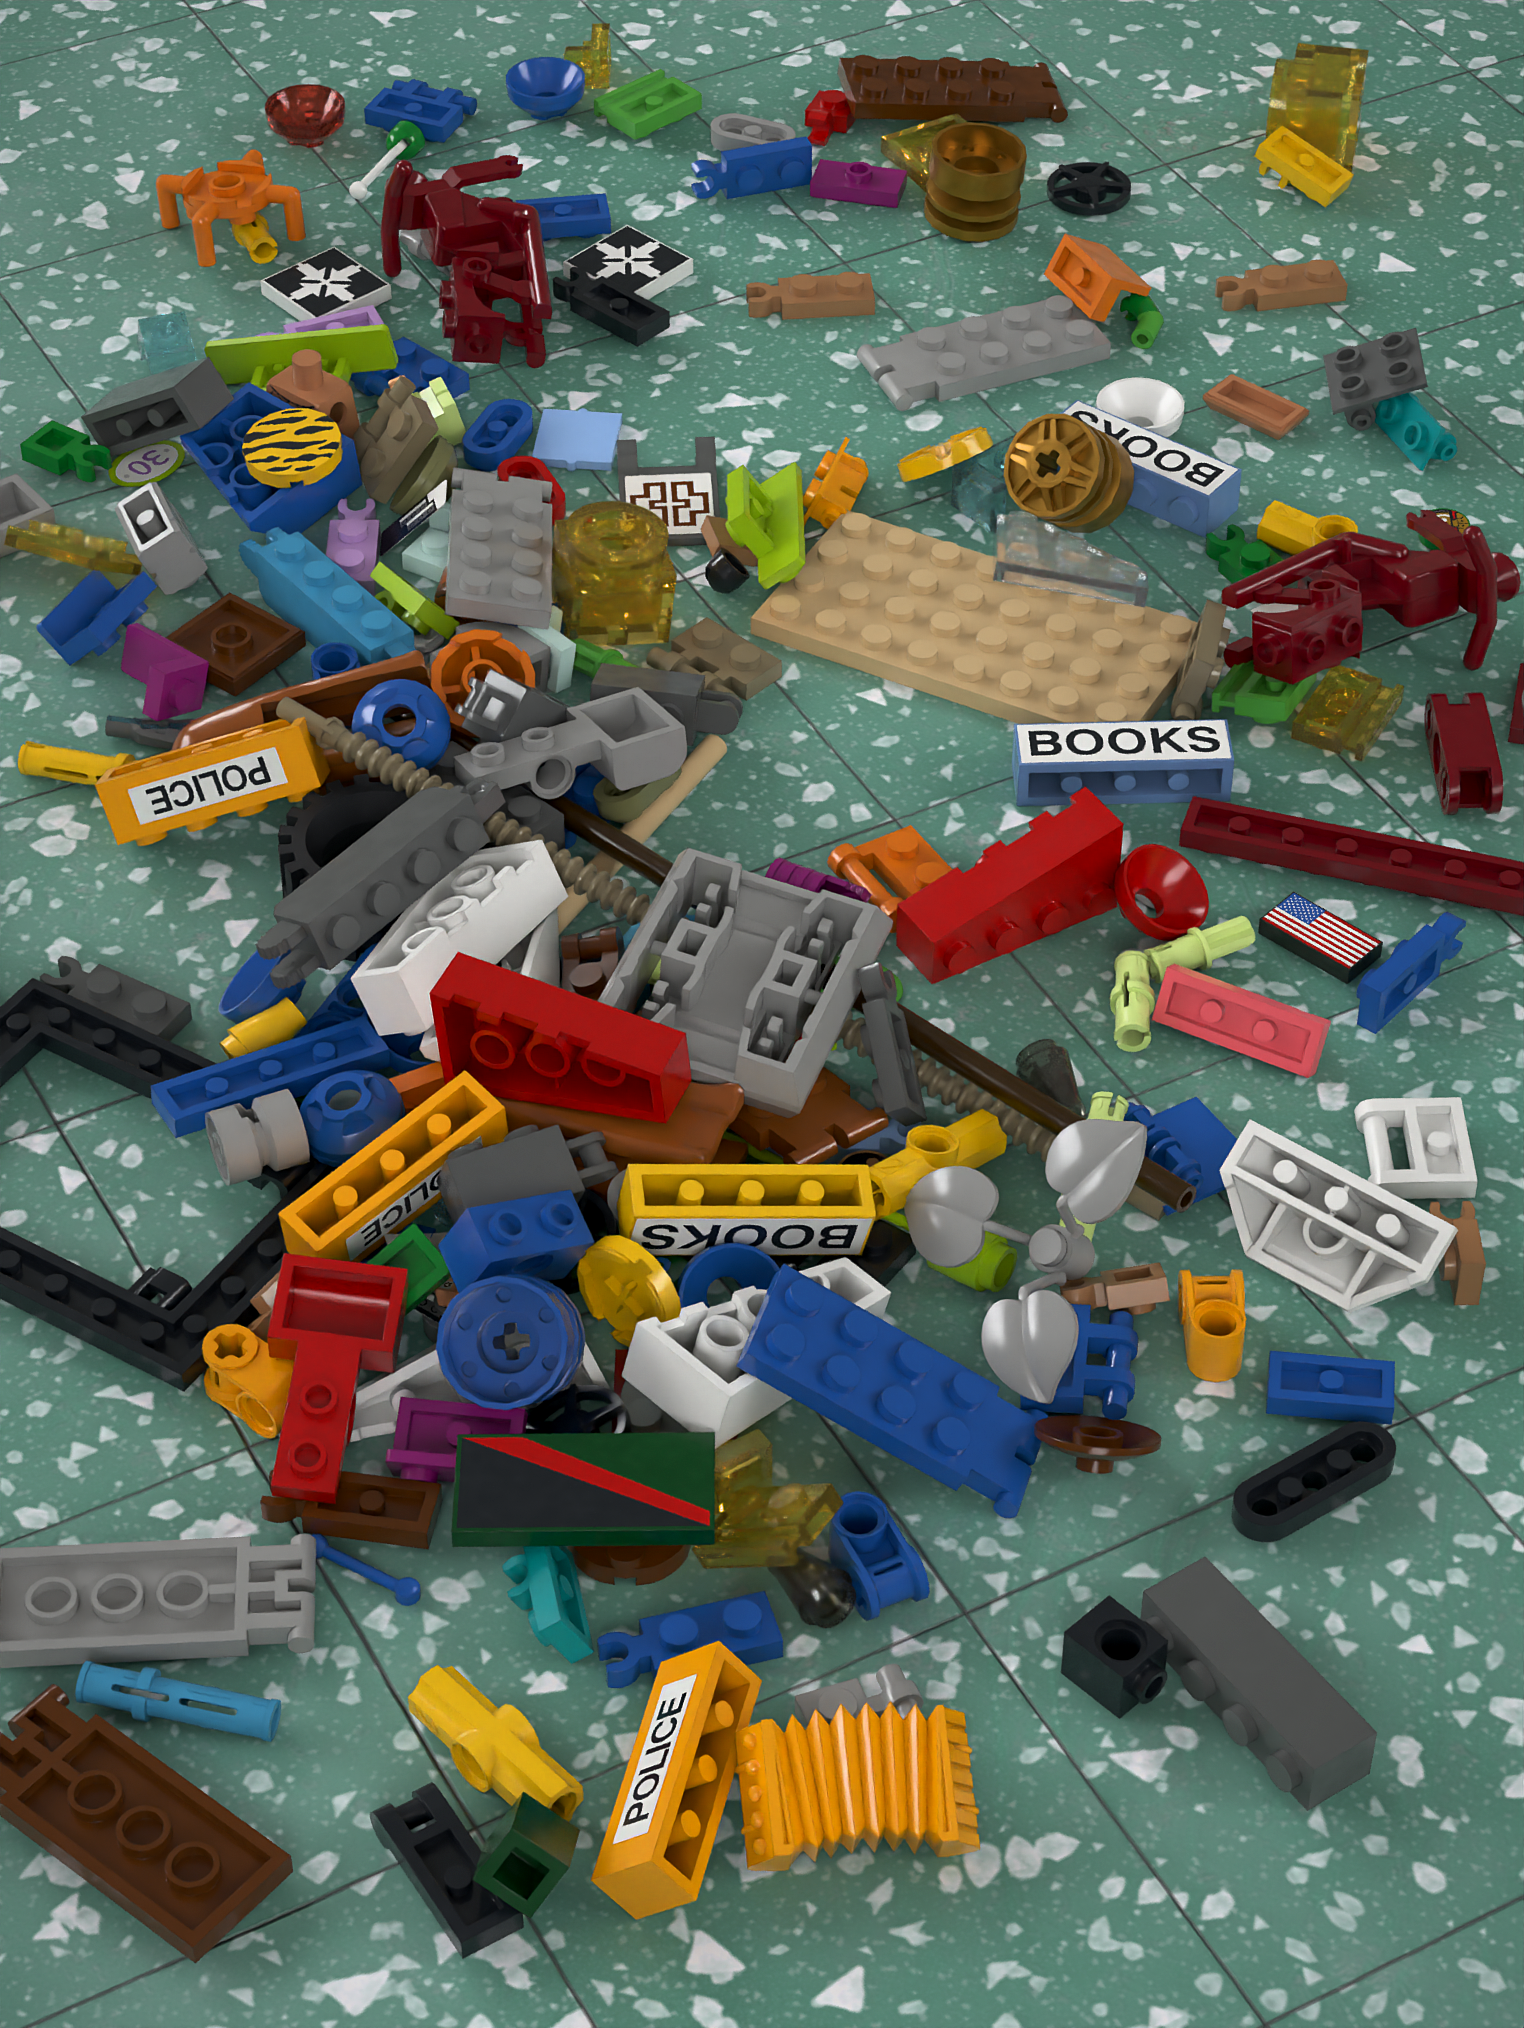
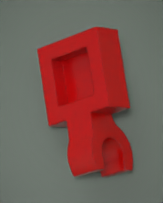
[805,90,856,146]

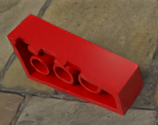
[896,786,1124,984]
[429,952,692,1124]

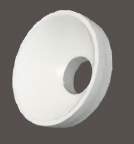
[1096,377,1185,438]

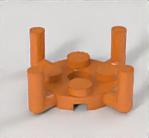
[156,149,306,267]

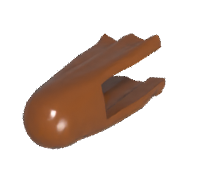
[171,650,430,798]
[494,1082,748,1204]

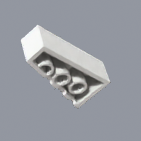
[351,840,568,1036]
[622,1257,891,1449]

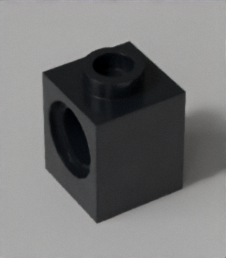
[1061,1595,1168,1719]

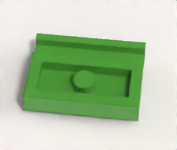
[594,69,702,140]
[1212,660,1317,724]

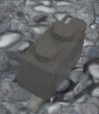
[590,663,743,746]
[454,669,570,771]
[436,1125,619,1225]

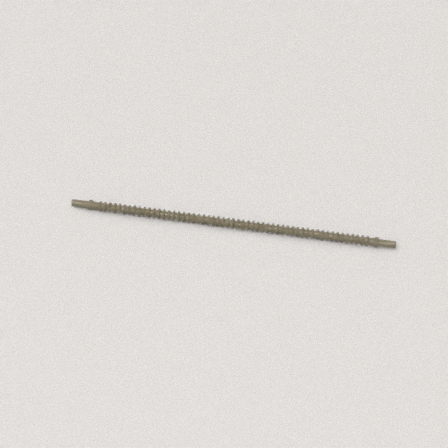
[276,697,1166,1221]

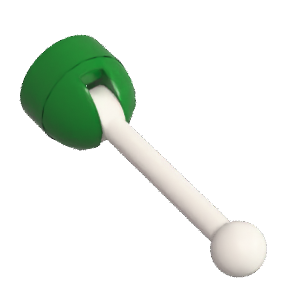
[349,120,425,199]

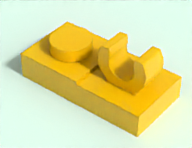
[1254,126,1354,208]

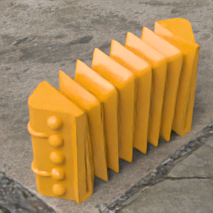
[735,1701,981,1871]

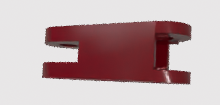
[1424,692,1503,815]

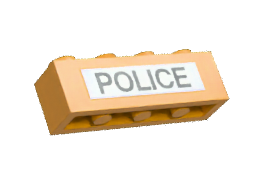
[95,717,330,846]
[278,1070,508,1263]
[591,1641,762,1920]

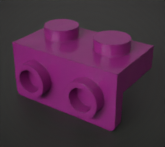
[385,1397,528,1483]

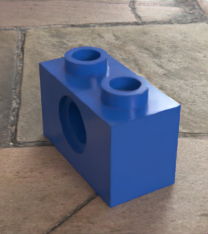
[438,1189,594,1293]

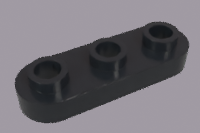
[1231,1421,1396,1542]

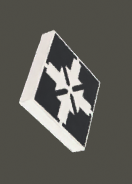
[563,225,693,300]
[260,246,392,321]

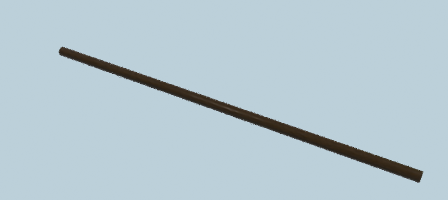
[389,713,1196,1213]

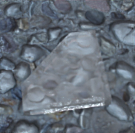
[993,511,1149,608]

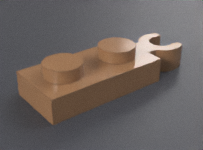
[1215,259,1348,311]
[746,272,875,320]

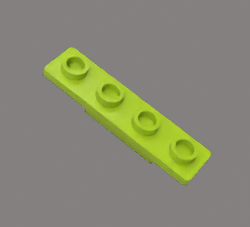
[204,324,398,391]
[725,462,806,590]

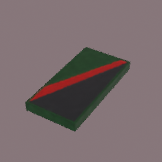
[451,1432,715,1547]

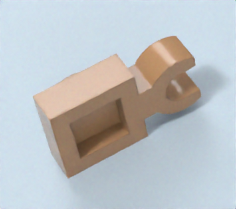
[1059,1262,1170,1315]

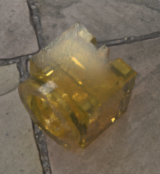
[1266,43,1369,173]
[552,501,677,646]

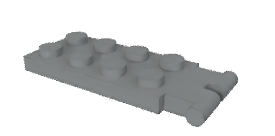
[857,295,1111,411]
[445,467,552,629]
[0,1534,316,1668]

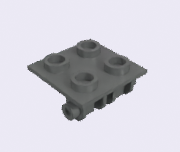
[1323,328,1428,431]

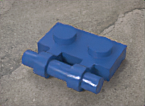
[364,79,477,143]
[350,336,470,399]
[1020,1304,1139,1420]

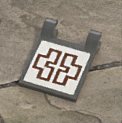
[617,436,720,548]

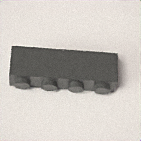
[1140,1557,1377,1811]

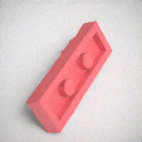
[1152,964,1331,1078]

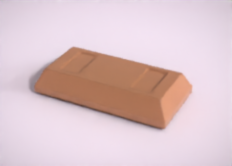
[1203,374,1309,440]

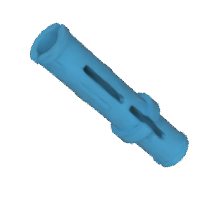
[75,1660,281,1742]

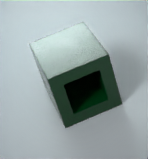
[473,1792,580,1919]

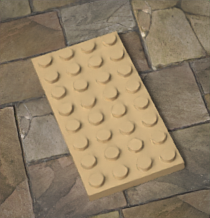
[751,510,1197,724]

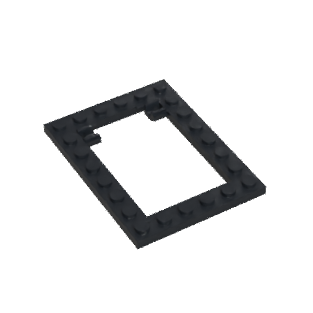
[0,978,338,1392]

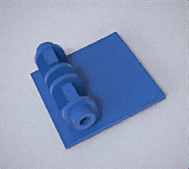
[1123,1097,1238,1216]

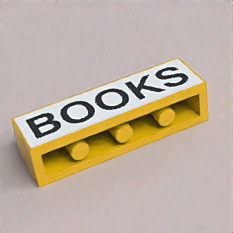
[617,1164,876,1256]

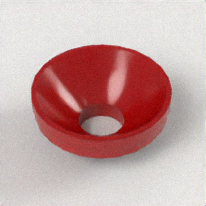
[1114,844,1209,941]

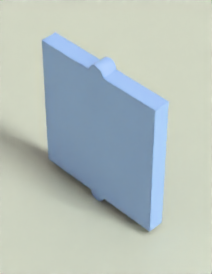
[532,408,622,471]

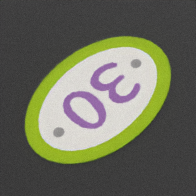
[108,440,185,487]

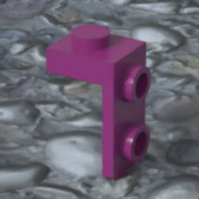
[121,623,209,721]

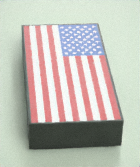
[1258,891,1383,984]

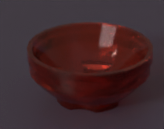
[265,84,346,148]

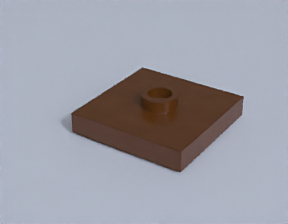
[165,592,306,697]

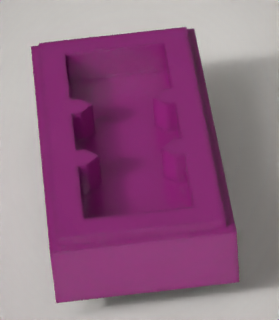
[810,159,907,208]

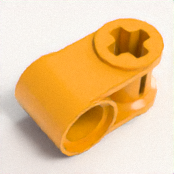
[1178,1269,1246,1382]
[202,1324,294,1439]

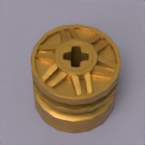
[924,122,1027,242]
[1003,414,1134,533]

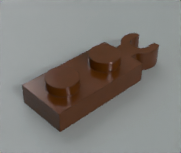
[260,1470,443,1549]

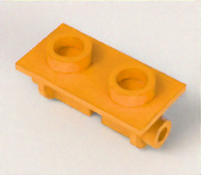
[803,437,869,529]

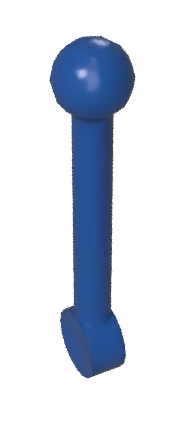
[311,1534,421,1606]

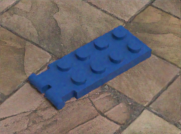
[736,1264,1048,1518]

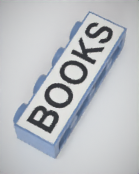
[1057,400,1242,538]
[1012,719,1234,806]

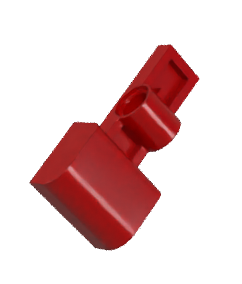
[267,1253,408,1504]

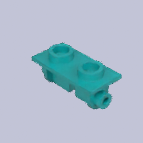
[1375,392,1457,471]

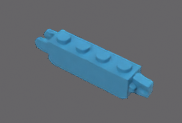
[238,527,416,667]

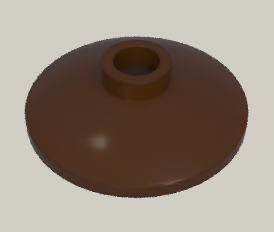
[1034,1415,1161,1474]

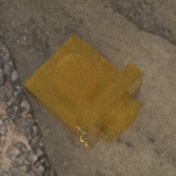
[564,23,612,89]
[715,1429,773,1515]

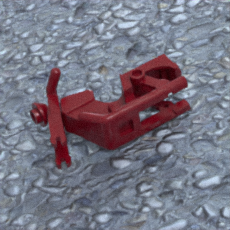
[380,155,552,368]
[1221,510,1521,685]

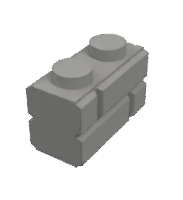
[115,482,208,595]

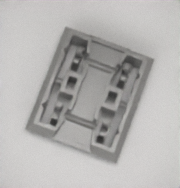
[598,848,893,1118]

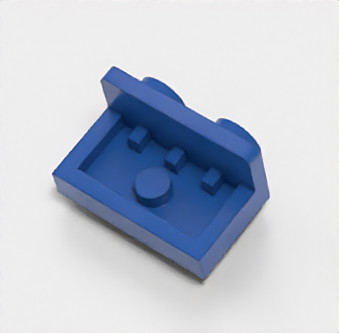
[36,569,157,666]

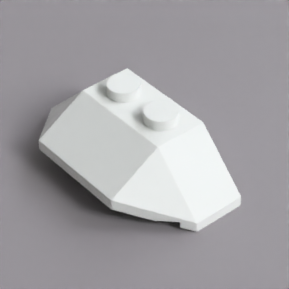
[1219,1119,1458,1313]

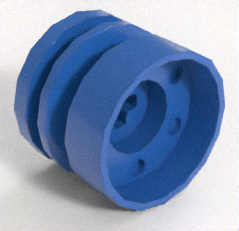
[436,1275,586,1410]

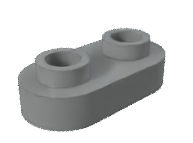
[710,113,796,151]

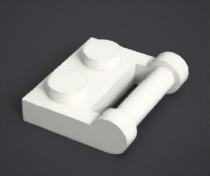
[1354,1097,1478,1199]

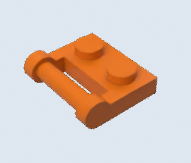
[827,825,953,933]

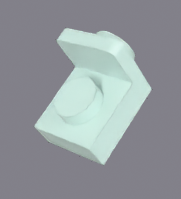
[402,502,450,582]
[518,605,576,694]

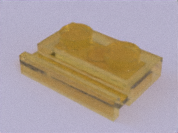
[1291,665,1404,761]
[692,1483,844,1569]

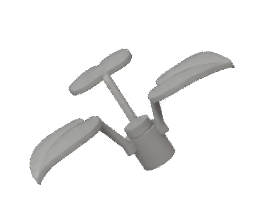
[904,1119,1147,1404]

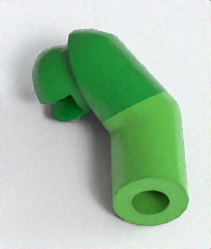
[1120,293,1164,349]

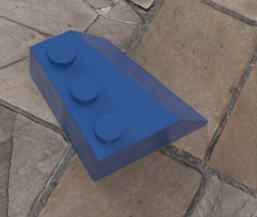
[180,382,362,535]

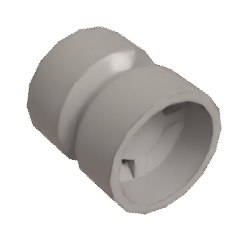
[205,1089,310,1186]

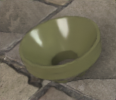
[389,435,458,516]

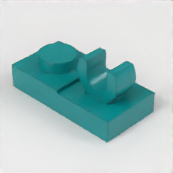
[502,1546,594,1664]

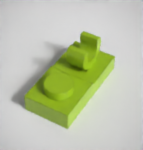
[369,561,460,640]

